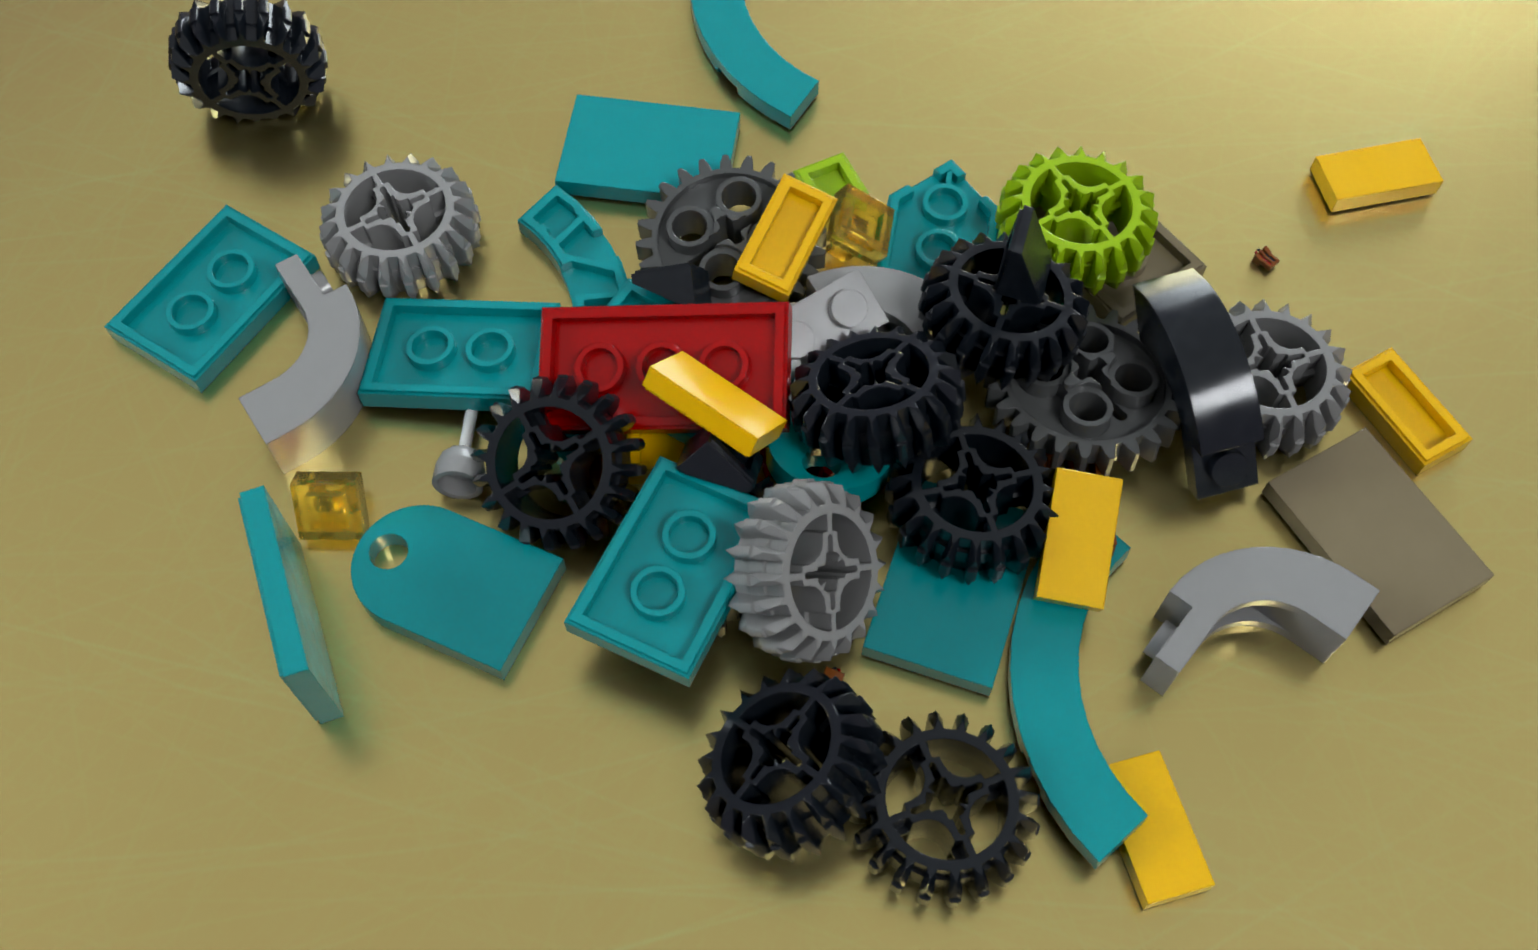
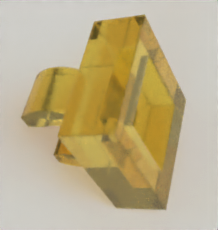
[826,183,895,266]
[290,471,370,540]

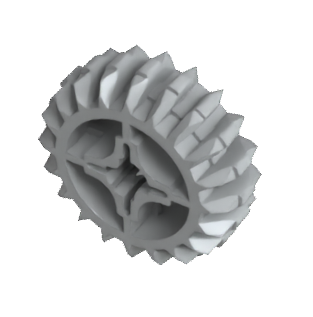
[319,153,481,299]
[1228,299,1352,460]
[723,479,886,663]

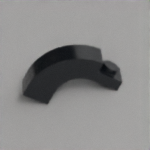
[1133,268,1264,500]

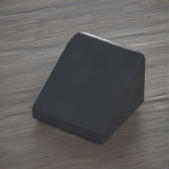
[994,205,1051,305]
[631,263,712,304]
[675,428,764,494]

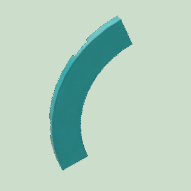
[690,0,819,129]
[517,185,627,465]
[1008,535,1148,870]

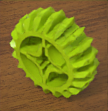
[995,146,1158,296]

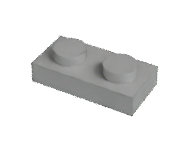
[791,267,889,379]

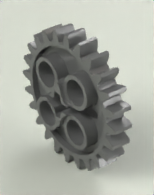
[636,155,827,303]
[983,305,1181,476]

